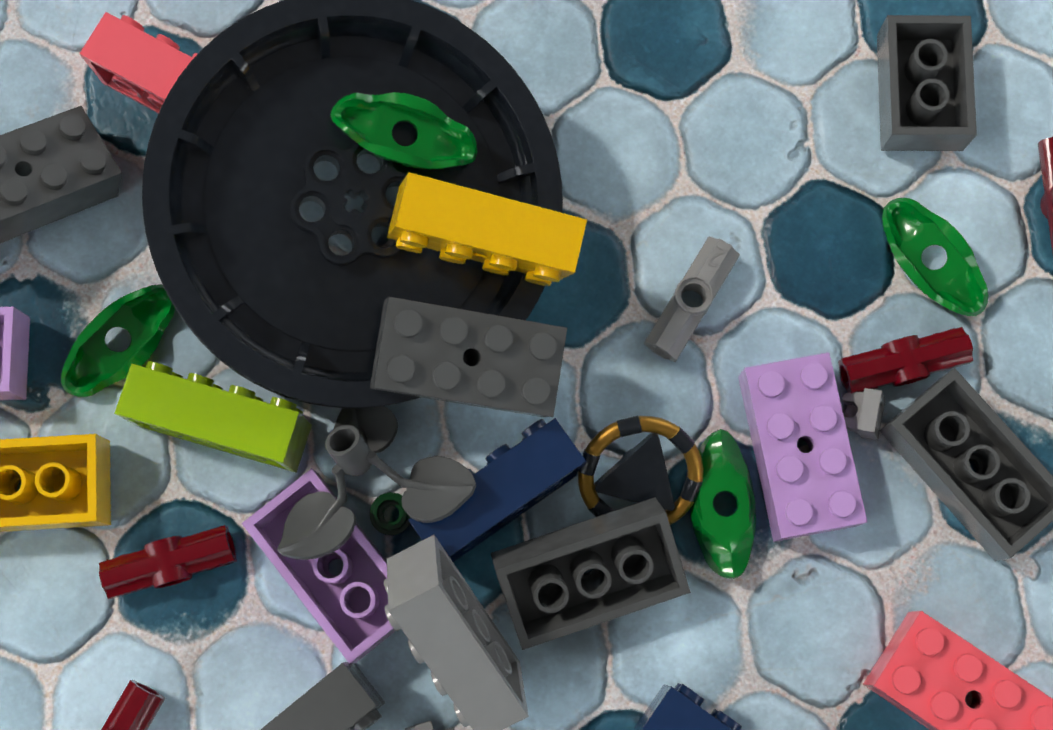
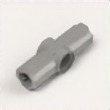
[644,236,740,362]

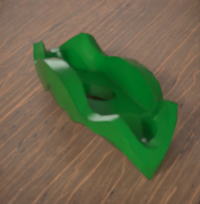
[331,92,477,169]
[882,197,989,316]
[61,284,176,397]
[690,429,756,579]

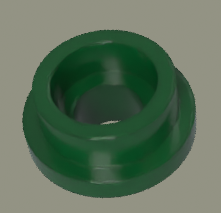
[369,492,411,536]

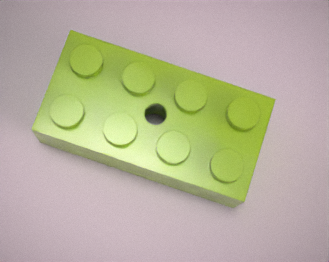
[114,361,312,473]

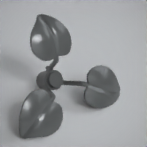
[277,406,477,560]

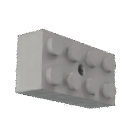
[384,535,529,730]

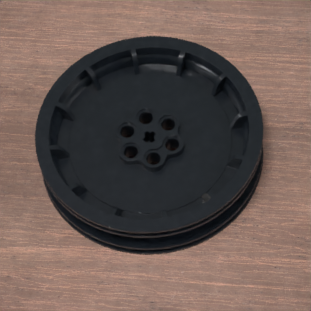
[142,0,563,408]

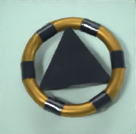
[578,416,703,525]

